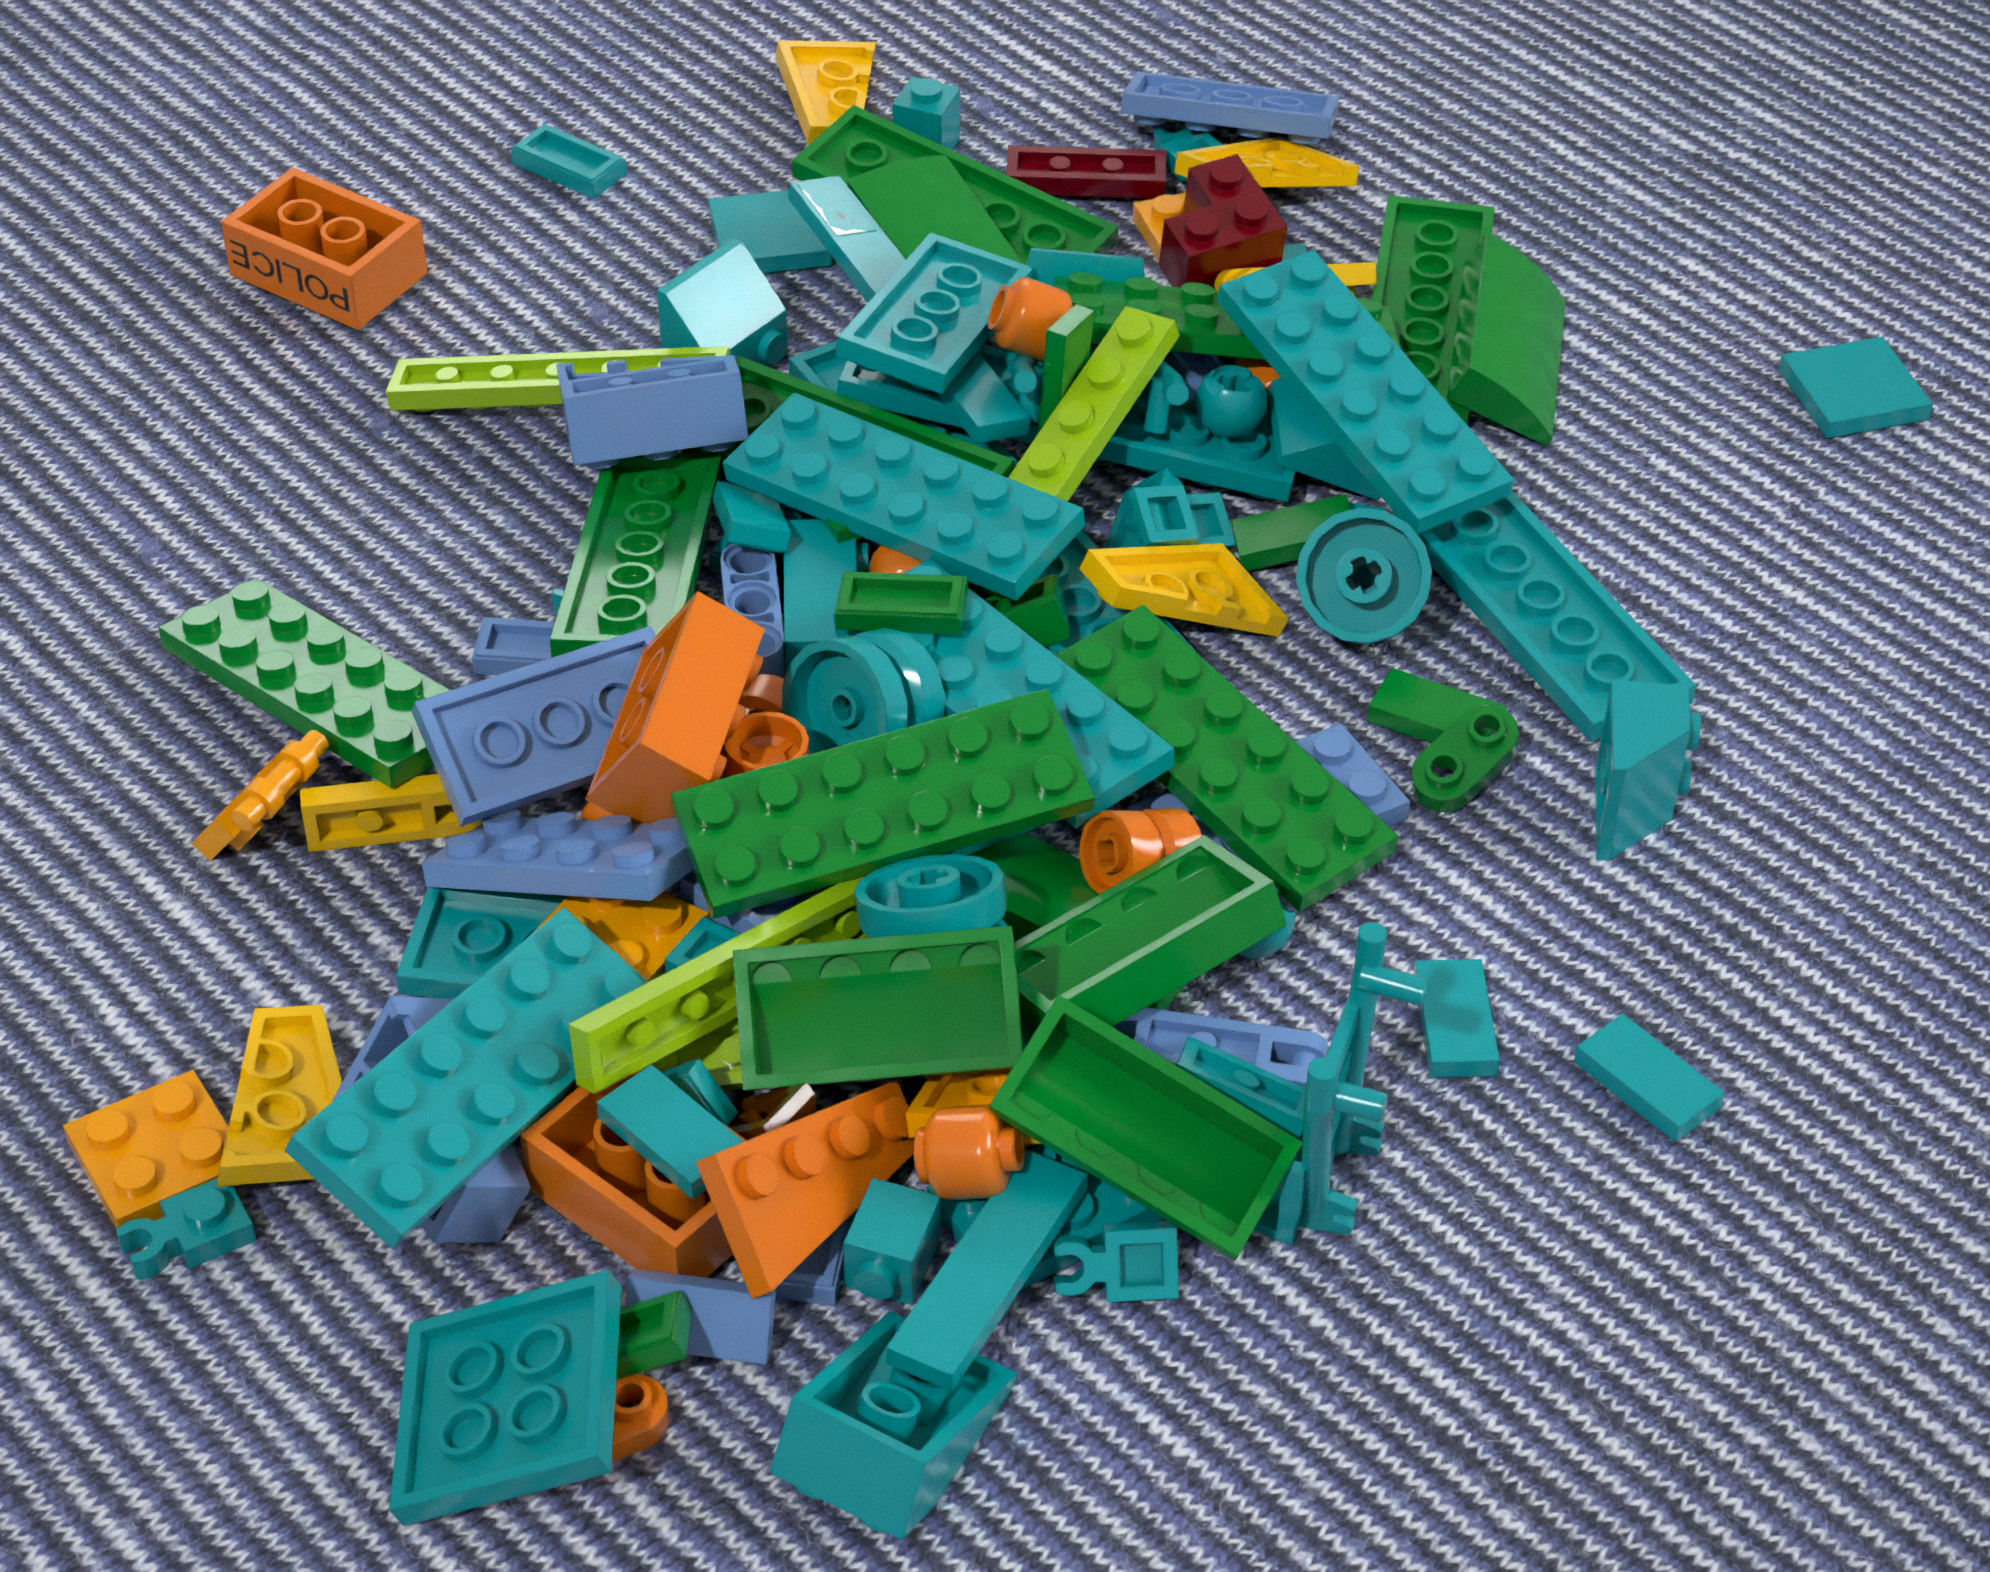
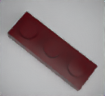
[1007,145,1166,200]

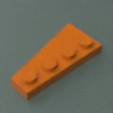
[696,1080,915,1299]

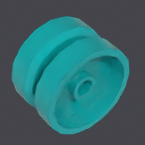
[1296,507,1432,644]
[782,628,945,755]
[854,854,1008,938]

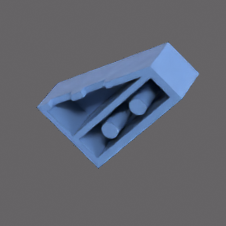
[556,355,748,469]
[332,995,531,1243]

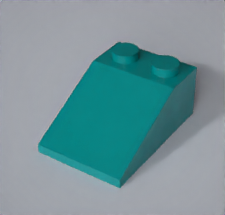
[769,1311,1018,1540]

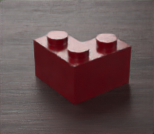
[1159,154,1287,289]

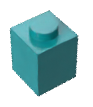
[892,76,960,150]
[843,1178,941,1306]

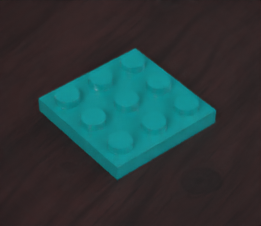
[389,1269,622,1526]

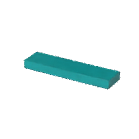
[886,1149,1088,1392]

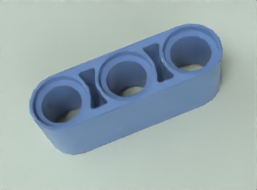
[720,544,786,679]

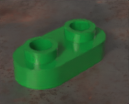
[1412,705,1519,813]

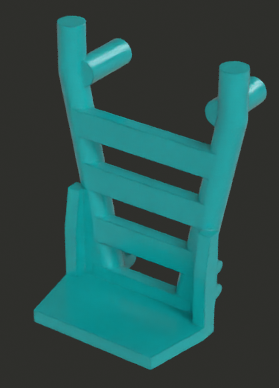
[1010,248,1189,434]
[1254,922,1428,1245]

